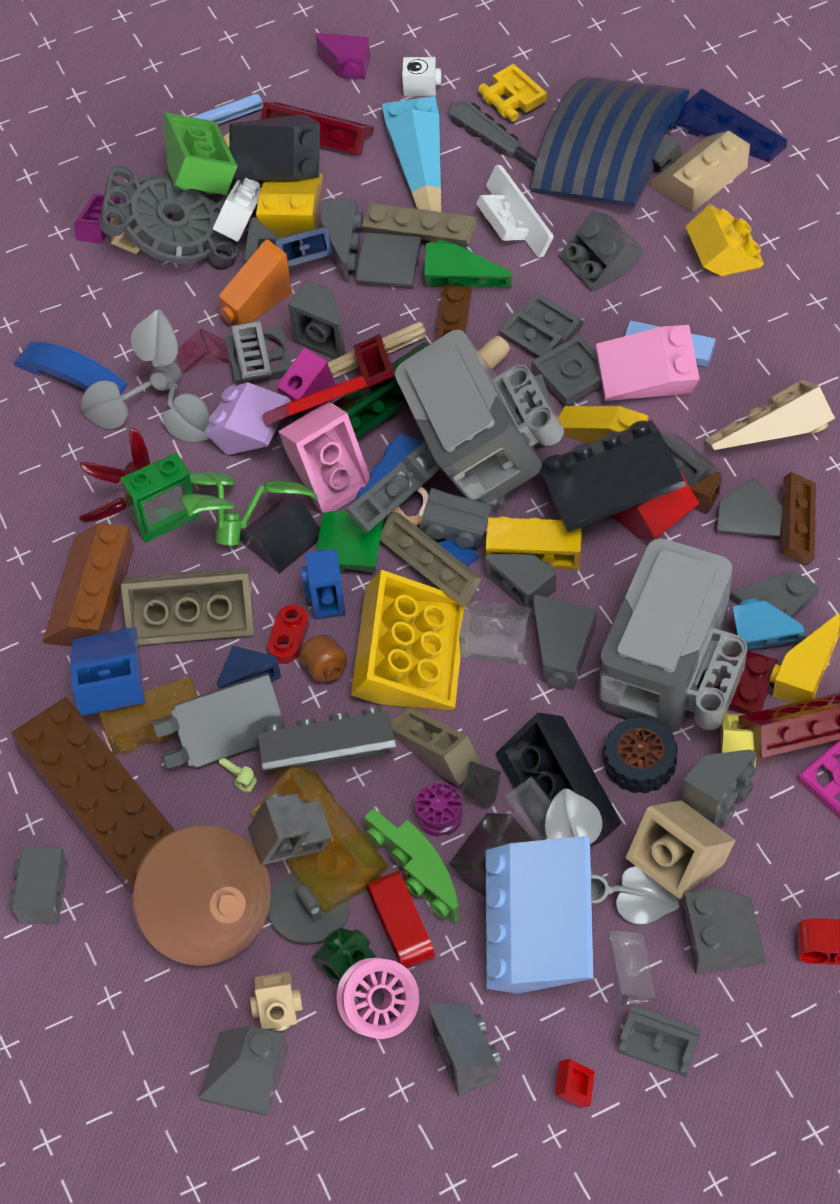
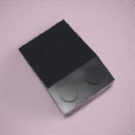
[229,114,320,181]

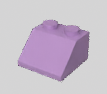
[204,382,291,455]

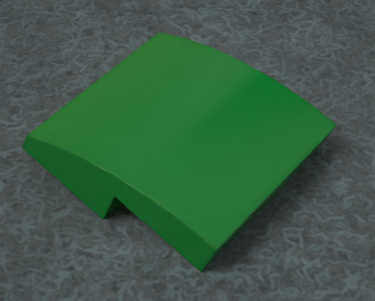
[316,510,384,574]

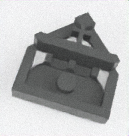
[717,477,783,539]

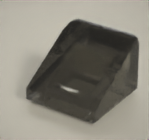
[463,761,501,809]

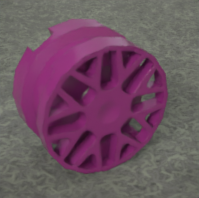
[415,783,463,837]

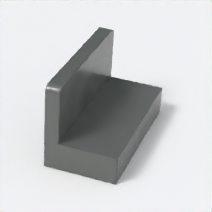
[662,434,721,486]

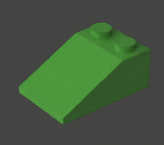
[163,112,237,195]

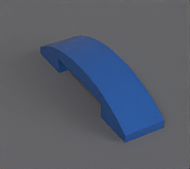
[14,342,127,395]

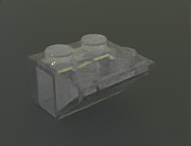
[459,600,533,665]

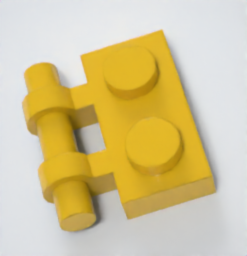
[478,64,547,122]

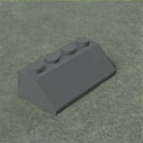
[257,707,396,776]

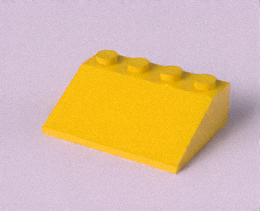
[351,569,466,711]

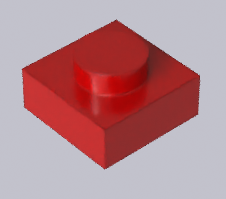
[555,1059,595,1108]

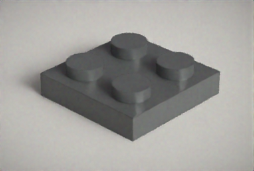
[531,335,602,406]

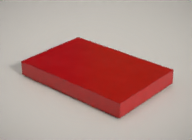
[262,376,367,425]

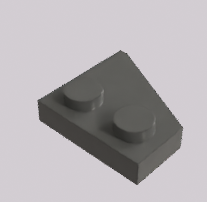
[730,570,819,619]

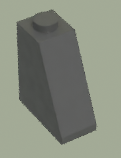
[533,594,597,690]

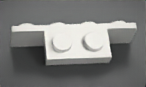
[476,165,554,257]

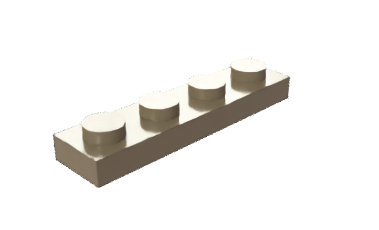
[362,203,477,247]
[381,512,482,605]

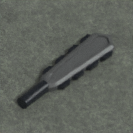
[449,100,537,170]

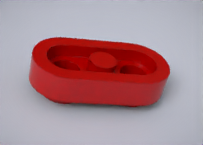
[268,604,309,664]

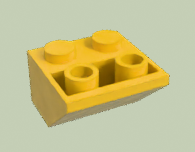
[685,204,764,276]

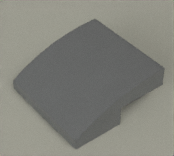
[356,233,422,289]
[499,292,584,357]

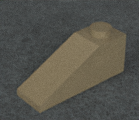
[391,707,482,786]

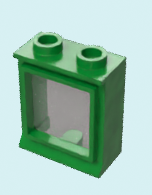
[120,452,200,543]

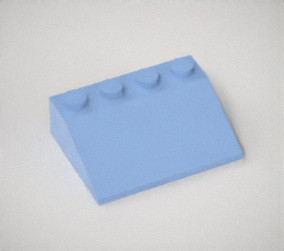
[485,836,593,994]

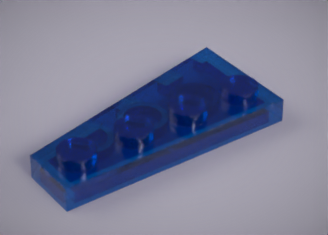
[673,89,787,162]

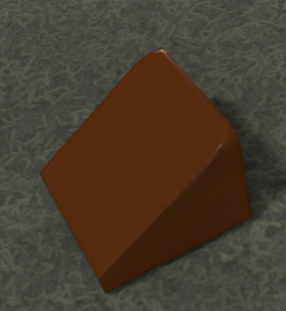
[690,472,722,514]

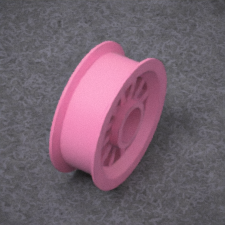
[336,958,419,1039]

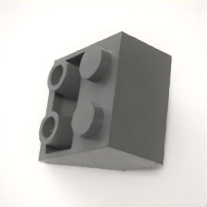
[559,210,645,291]
[681,749,757,827]

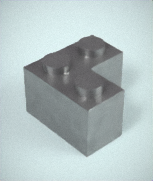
[247,793,333,865]

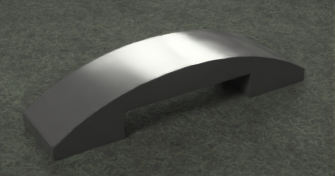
[345,441,441,533]

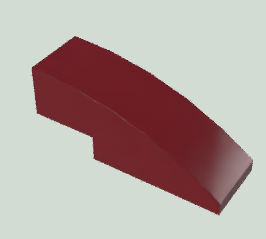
[353,334,395,388]

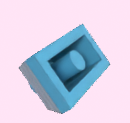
[733,599,806,651]

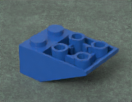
[70,627,146,716]

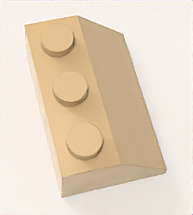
[650,130,750,213]

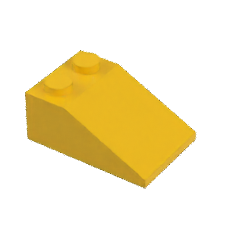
[256,173,323,238]

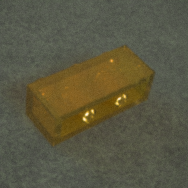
[99,676,198,755]

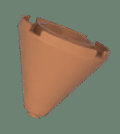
[132,825,271,966]

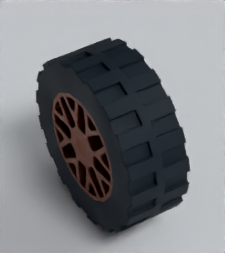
[604,717,678,794]

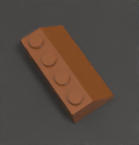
[43,523,134,647]

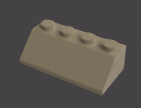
[121,566,254,645]

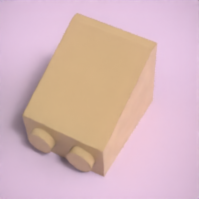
[626,800,736,899]

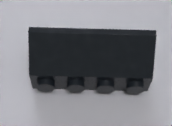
[496,712,622,847]

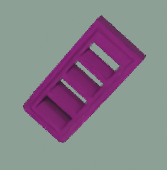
[74,193,120,243]

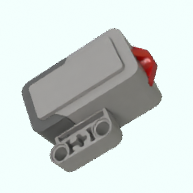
[395,330,564,505]
[599,538,747,731]

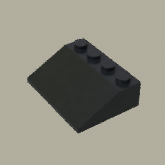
[539,419,686,532]

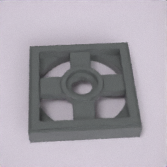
[225,325,292,385]

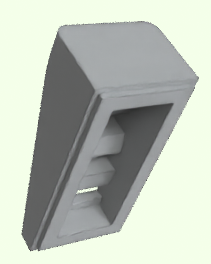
[232,321,272,381]

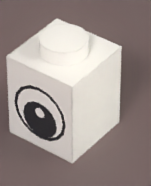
[402,57,441,96]

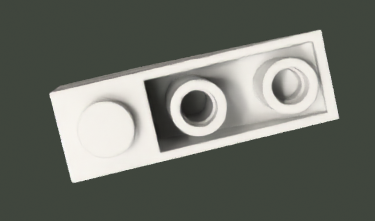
[213,178,261,242]

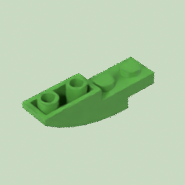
[364,808,459,924]

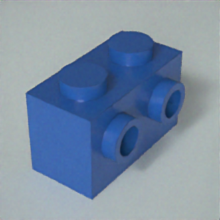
[301,549,346,620]

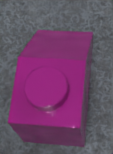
[316,33,371,79]

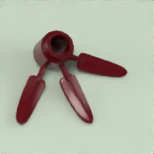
[79,428,161,522]

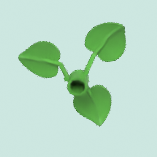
[182,472,318,546]

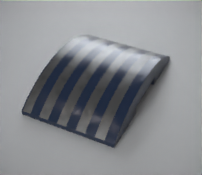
[530,77,690,207]

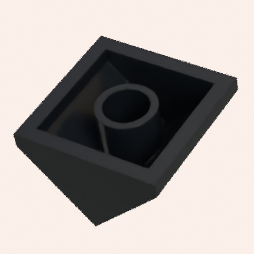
[240,498,320,574]

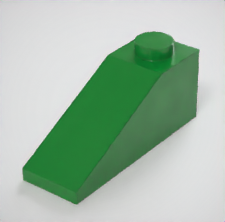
[424,240,512,288]

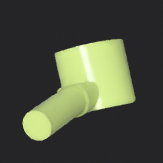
[219,758,257,793]

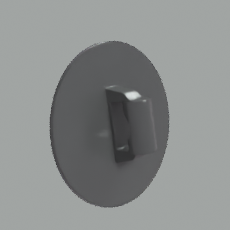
[268,870,350,944]

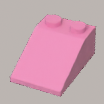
[595,325,700,401]
[278,401,370,516]

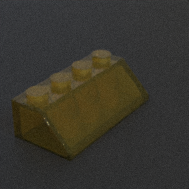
[250,766,389,912]

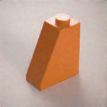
[219,239,292,325]

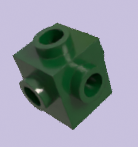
[312,928,376,984]

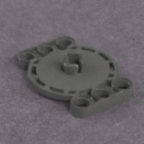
[99,165,239,268]

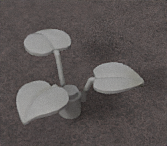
[81,309,210,442]
[545,788,679,925]

